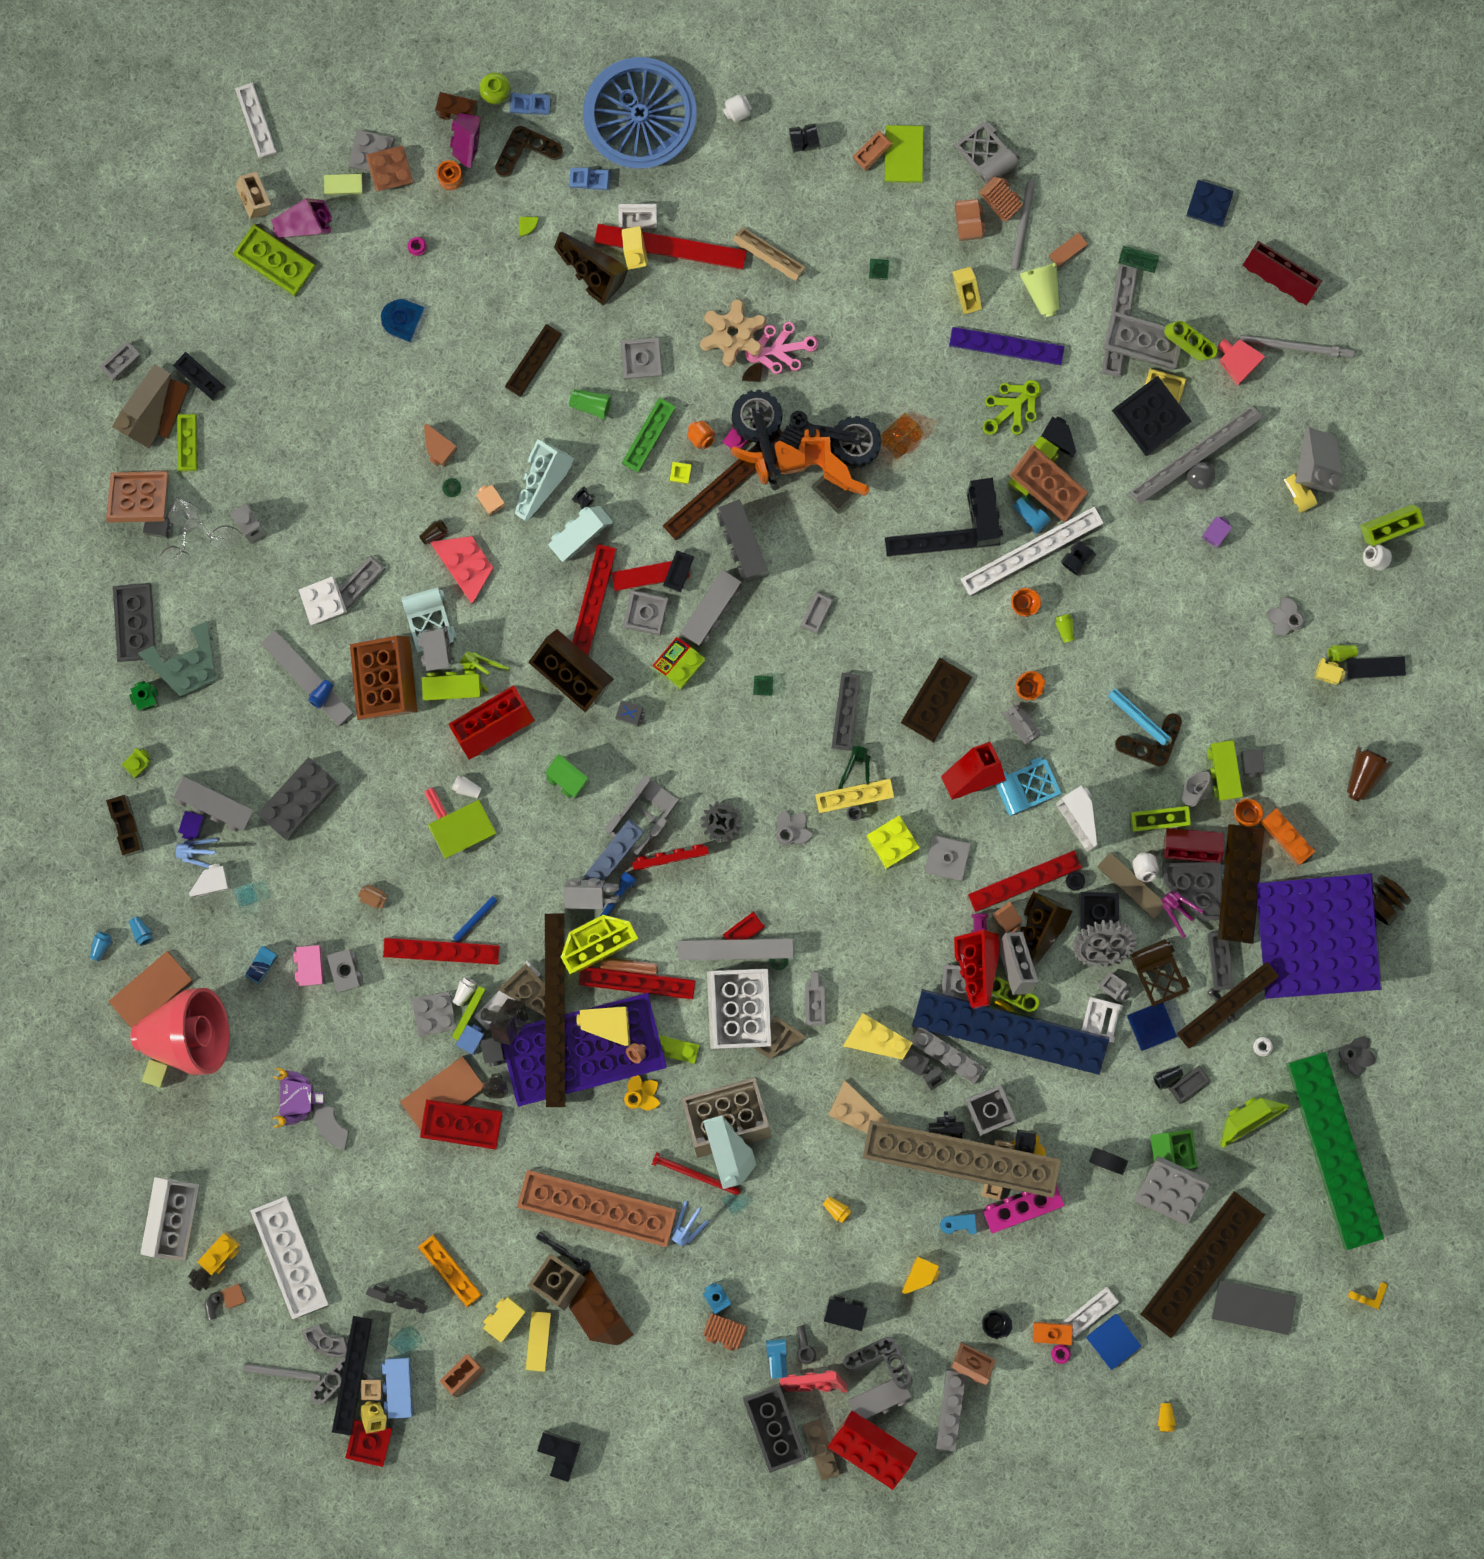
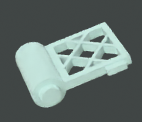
[401,587,457,652]

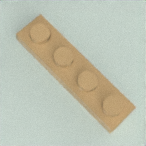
[732,227,806,281]

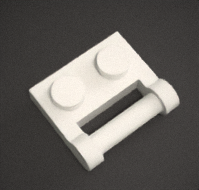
[1081,997,1123,1043]

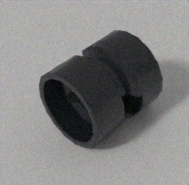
[789,123,820,153]
[1061,540,1096,577]

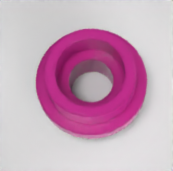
[408,237,427,256]
[1051,1344,1071,1364]

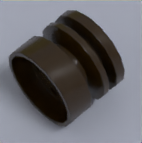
[1373,875,1411,926]

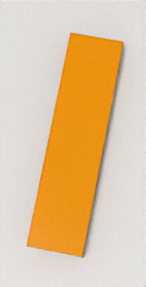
[418,1235,482,1307]

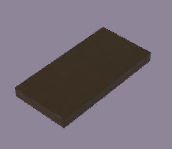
[901,657,972,742]

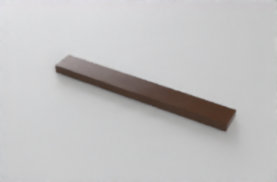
[662,429,783,540]

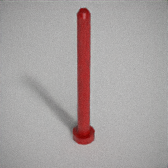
[651,1152,741,1195]

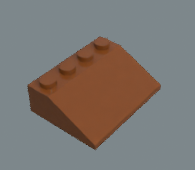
[350,635,418,720]

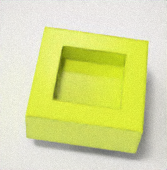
[670,462,692,485]

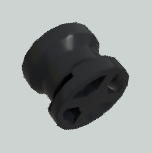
[572,486,596,509]

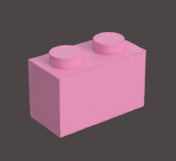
[294,945,324,986]

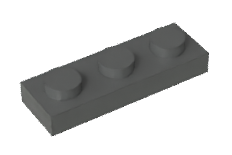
[1207,932,1234,991]

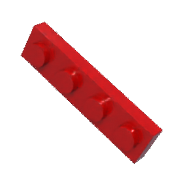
[632,844,709,871]

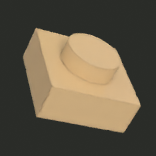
[361,1379,382,1400]

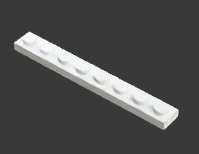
[960,507,1103,596]

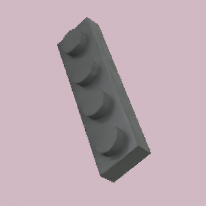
[831,672,861,751]

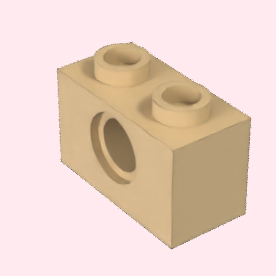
[236,171,271,219]

